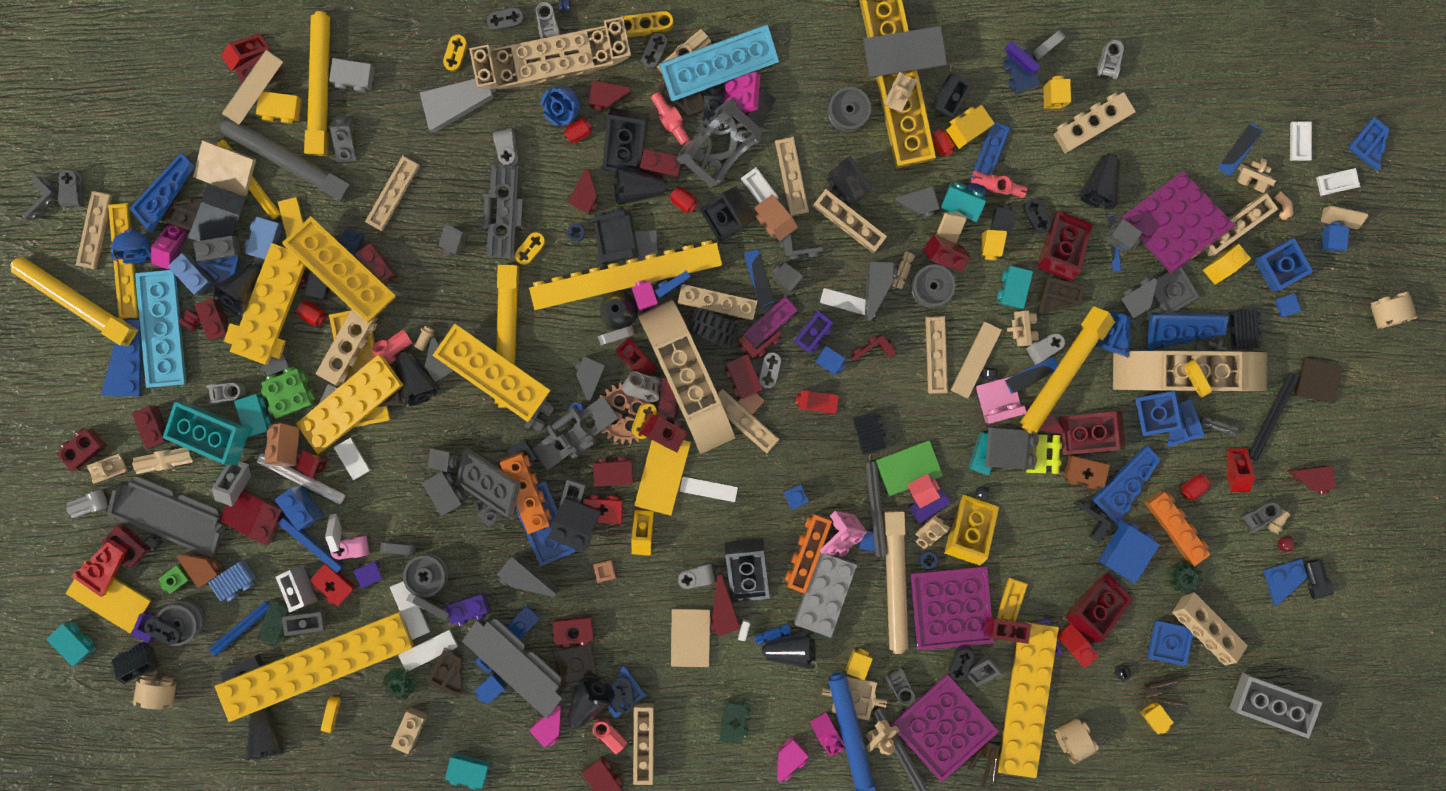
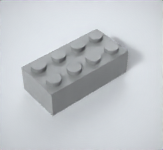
[794,553,857,638]
[1229,672,1322,739]

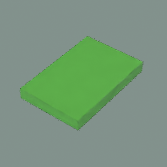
[875,440,943,496]

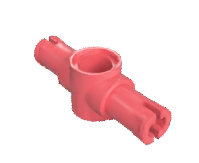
[651,92,691,146]
[971,171,1027,198]

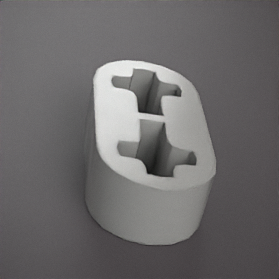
[1032,30,1066,60]
[598,326,635,346]
[759,353,781,388]

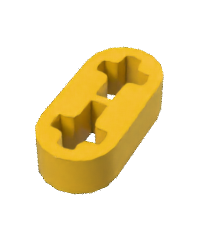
[443,35,468,72]
[515,232,545,265]
[1184,360,1212,397]
[632,403,657,439]
[321,696,341,733]

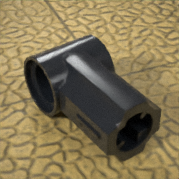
[1304,559,1334,600]

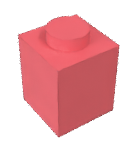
[907,474,941,508]

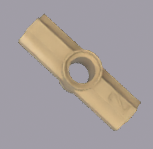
[657,29,711,74]
[133,447,195,474]

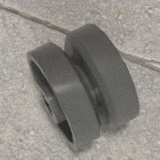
[827,87,871,133]
[910,264,956,308]
[403,553,449,598]
[154,599,205,646]

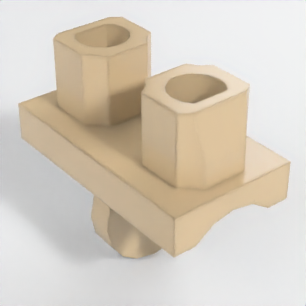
[884,72,917,113]
[1237,158,1276,193]
[1007,310,1039,346]
[87,453,127,484]
[915,515,950,549]
[866,720,899,755]

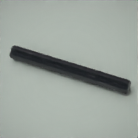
[1249,373,1299,461]

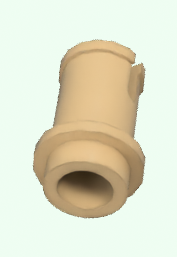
[414,325,435,351]
[1268,509,1290,534]

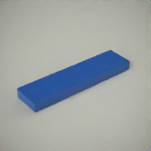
[967,121,1011,196]
[279,517,346,573]
[475,605,541,674]

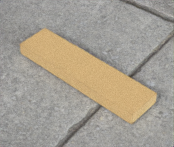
[222,50,283,124]
[775,137,809,216]
[365,155,421,232]
[76,191,113,270]
[925,316,948,394]
[950,321,1002,399]
[717,389,779,453]

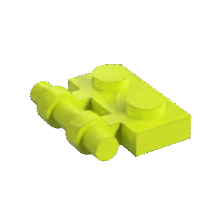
[1026,435,1062,474]

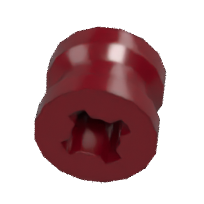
[179,308,200,331]

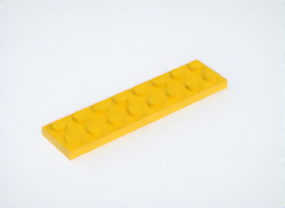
[997,621,1059,778]

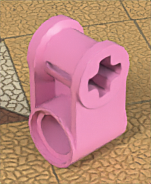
[330,535,370,559]

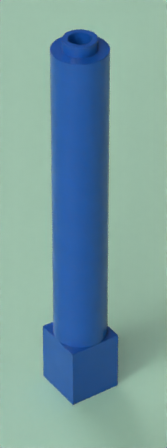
[828,672,876,791]

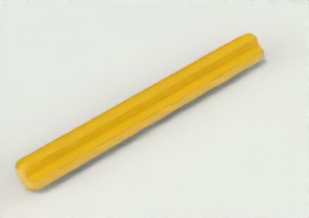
[217,140,281,220]

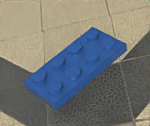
[515,481,576,567]

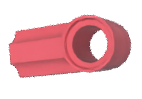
[372,330,413,365]
[593,717,628,754]

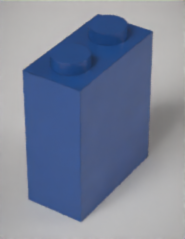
[275,485,325,531]
[1098,522,1160,584]

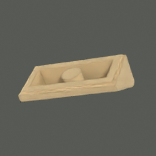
[1321,206,1368,229]
[936,211,967,243]

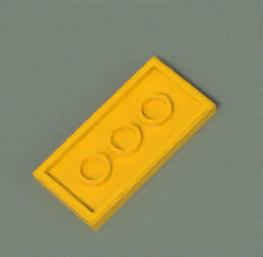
[634,440,691,516]
[65,561,152,634]

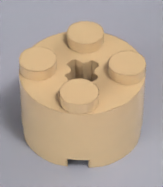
[1370,292,1418,329]
[133,674,176,710]
[1055,719,1099,764]

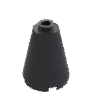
[1079,153,1120,210]
[614,166,668,205]
[211,264,262,316]
[599,291,638,329]
[395,351,440,407]
[762,630,816,669]
[567,675,615,728]
[245,708,285,760]

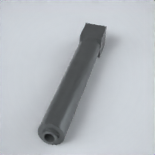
[220,118,354,203]

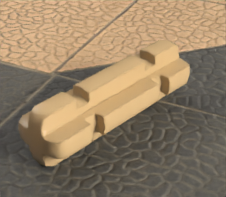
[892,251,915,289]

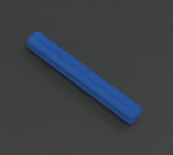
[209,601,273,656]

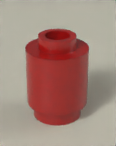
[563,117,593,144]
[931,128,956,158]
[669,186,698,214]
[296,301,327,327]
[1181,474,1211,501]

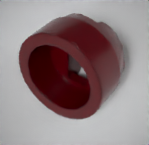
[1278,536,1294,552]

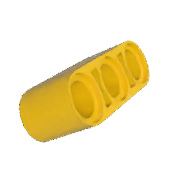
[623,11,674,37]

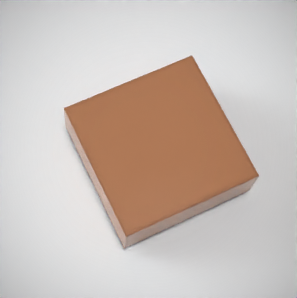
[738,393,764,415]
[593,559,616,583]

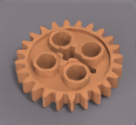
[600,383,657,444]

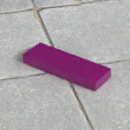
[743,296,798,349]

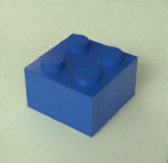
[1253,238,1313,292]
[1136,391,1185,436]

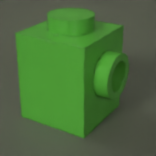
[158,564,192,594]

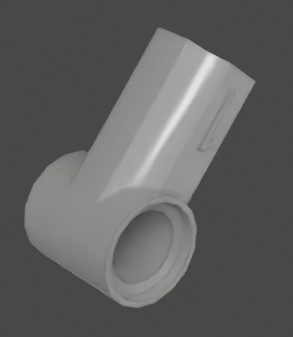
[66,489,109,518]

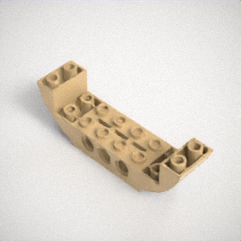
[469,17,631,89]
[638,299,735,454]
[1113,351,1267,391]

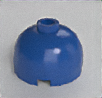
[541,86,581,126]
[111,229,151,264]

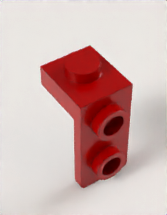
[795,390,838,414]

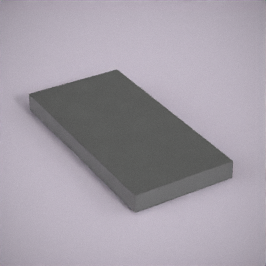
[863,26,947,78]
[456,448,521,518]

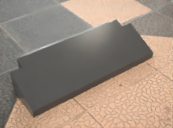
[107,476,227,558]
[462,618,567,719]

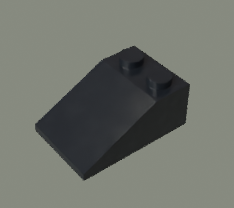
[602,108,649,172]
[827,155,872,207]
[188,184,246,241]
[725,538,770,602]

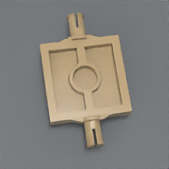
[822,676,887,720]

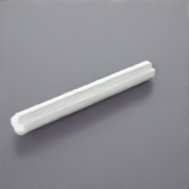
[257,454,345,504]

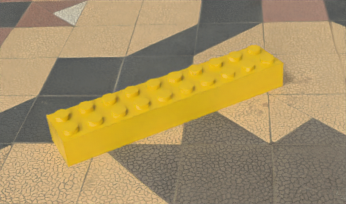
[859,0,936,169]
[215,611,415,722]

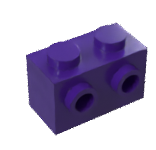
[793,311,833,353]
[445,592,491,626]

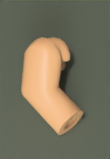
[1274,191,1294,220]

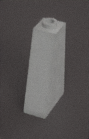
[420,79,496,133]

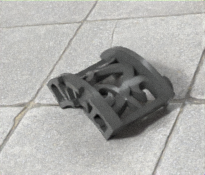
[676,98,764,188]

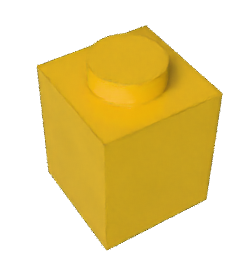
[845,648,873,680]
[1140,703,1173,734]

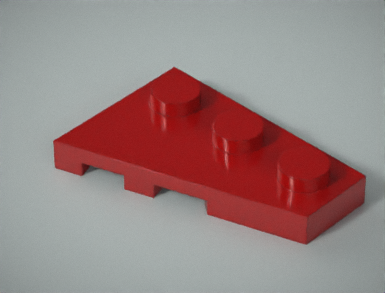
[71,540,128,597]

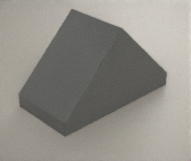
[557,479,586,514]
[967,653,1003,687]

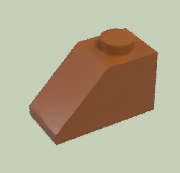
[177,553,223,588]

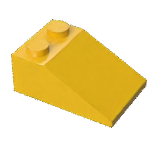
[944,495,999,565]

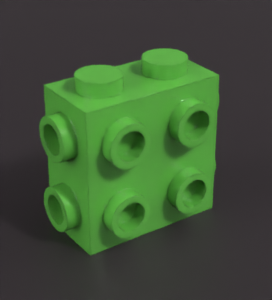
[261,367,316,419]

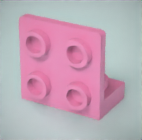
[976,377,1026,424]
[820,511,867,557]

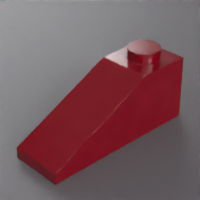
[710,572,740,636]

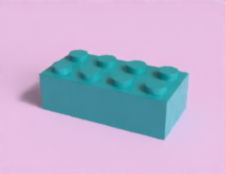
[163,402,250,465]

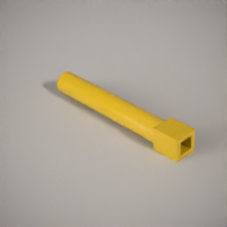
[304,11,331,156]
[10,257,138,346]
[495,265,519,408]
[1020,306,1115,433]

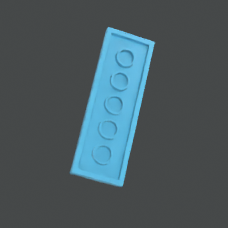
[659,24,779,101]
[135,270,187,388]

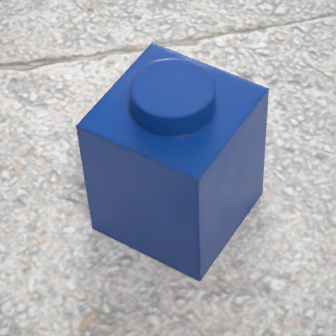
[1321,222,1350,251]
[815,346,846,375]
[783,483,809,510]
[475,672,507,705]

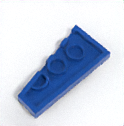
[129,153,195,232]
[1145,313,1229,351]
[101,320,142,396]
[1091,445,1160,527]

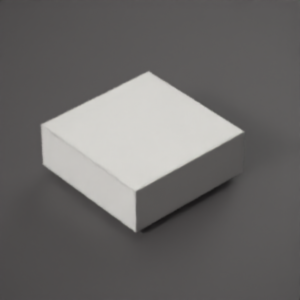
[738,618,750,641]

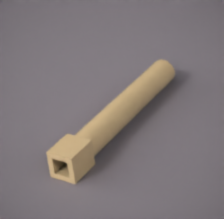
[883,510,909,654]

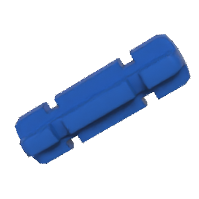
[754,624,791,645]

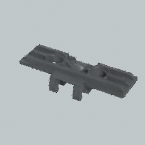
[481,165,525,259]
[532,396,619,471]

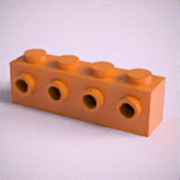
[500,452,552,534]
[1144,491,1210,566]
[785,513,832,594]

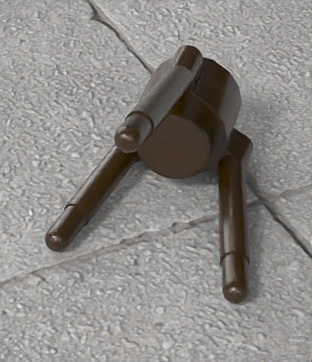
[1144,675,1188,706]
[968,741,1001,788]

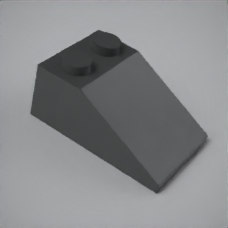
[864,262,897,322]
[985,428,1039,470]
[497,553,560,597]

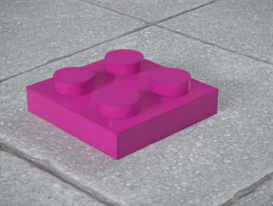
[724,72,761,117]

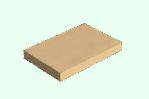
[193,140,256,196]
[671,608,710,667]

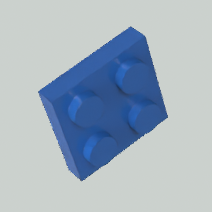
[1147,620,1193,666]

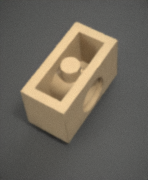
[390,707,428,754]

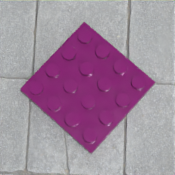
[1121,171,1235,274]
[910,566,994,650]
[890,674,999,782]

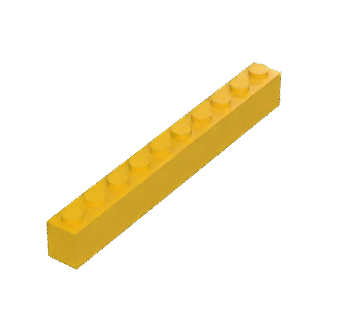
[529,240,722,310]

